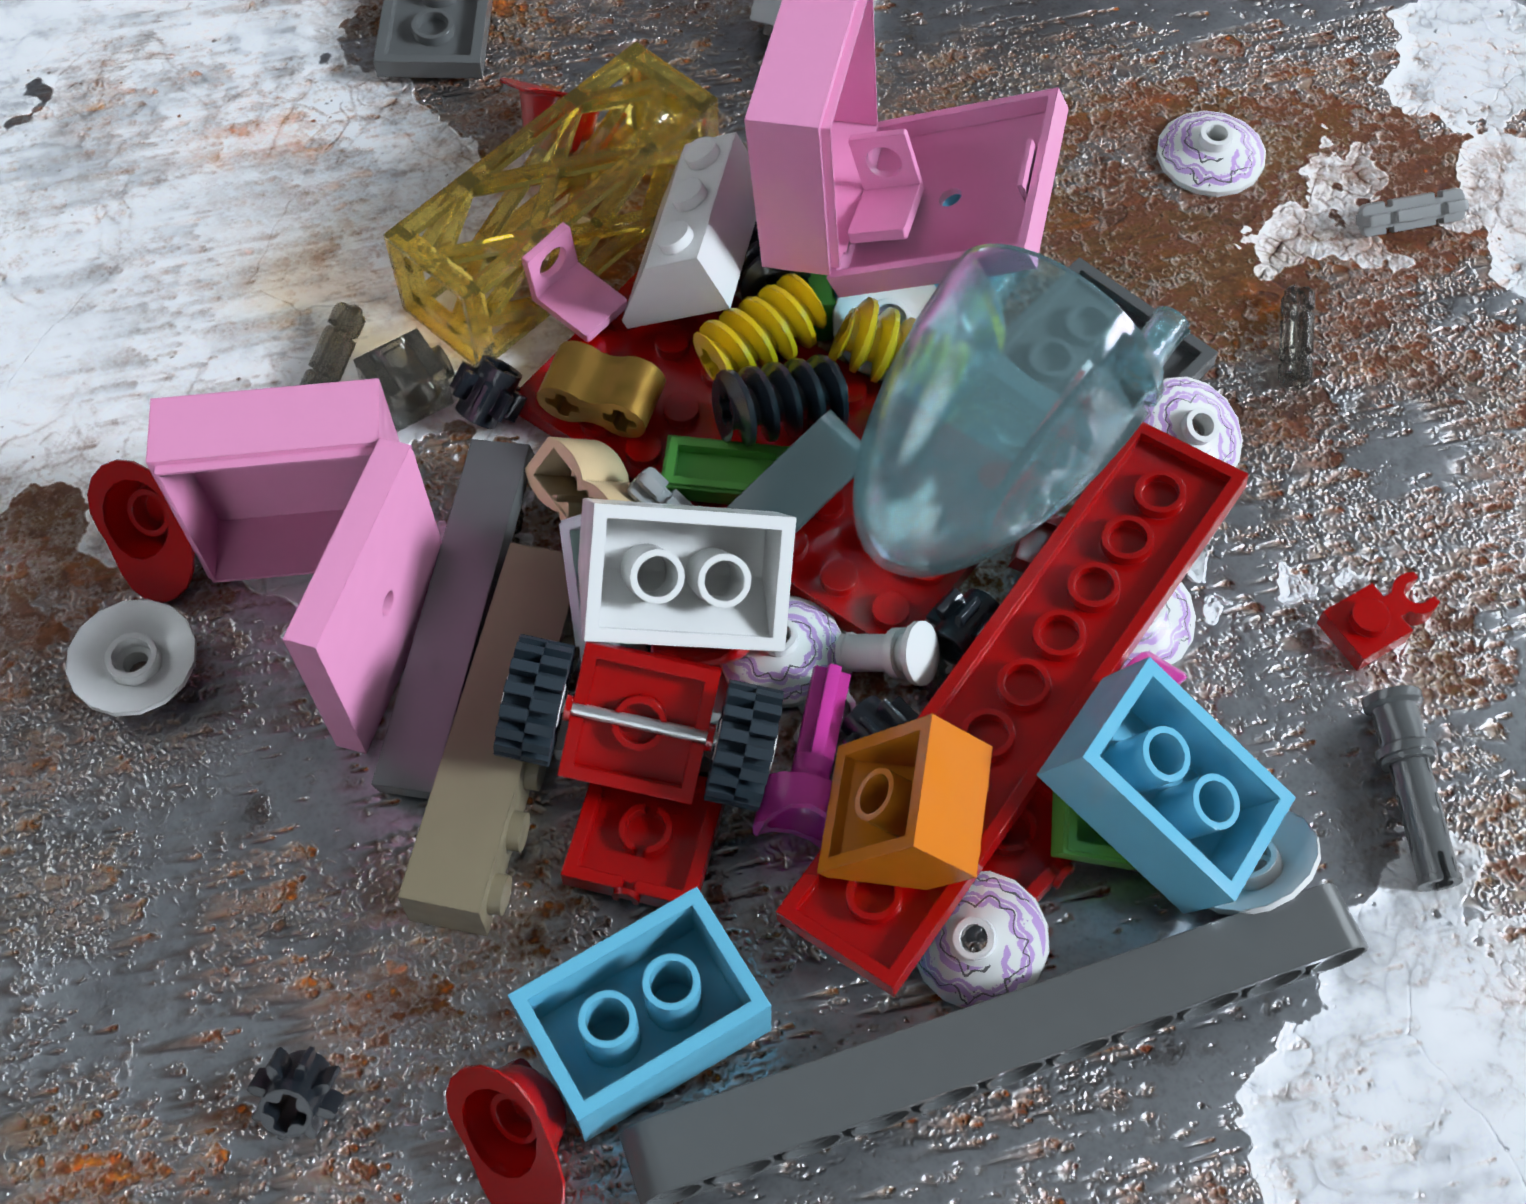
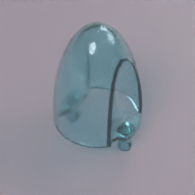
[853,243,1191,578]

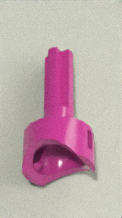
[753,663,851,848]

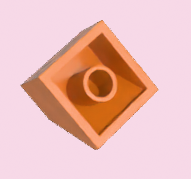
[817,714,993,890]

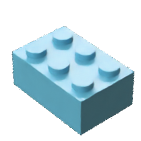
[1037,657,1296,914]
[508,887,772,1142]

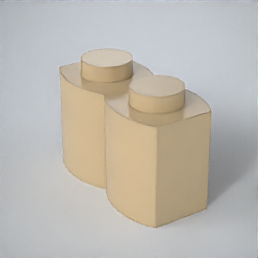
[525,437,635,520]

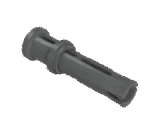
[1362,685,1463,892]

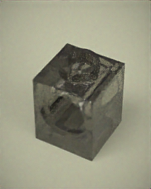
[353,328,455,432]

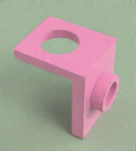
[847,129,925,244]
[521,222,627,342]

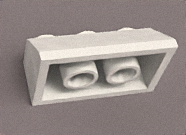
[622,132,756,329]
[578,498,796,652]

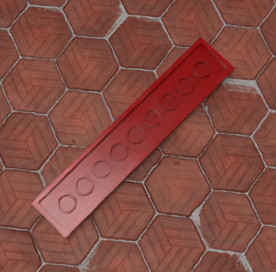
[775,419,1249,997]

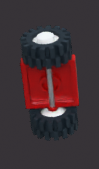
[493,634,784,811]

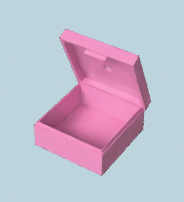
[744,0,1069,298]
[146,378,442,754]

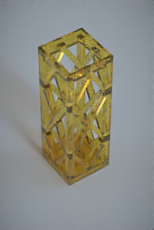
[383,42,719,366]

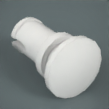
[835,621,940,686]

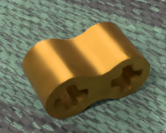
[537,341,666,438]

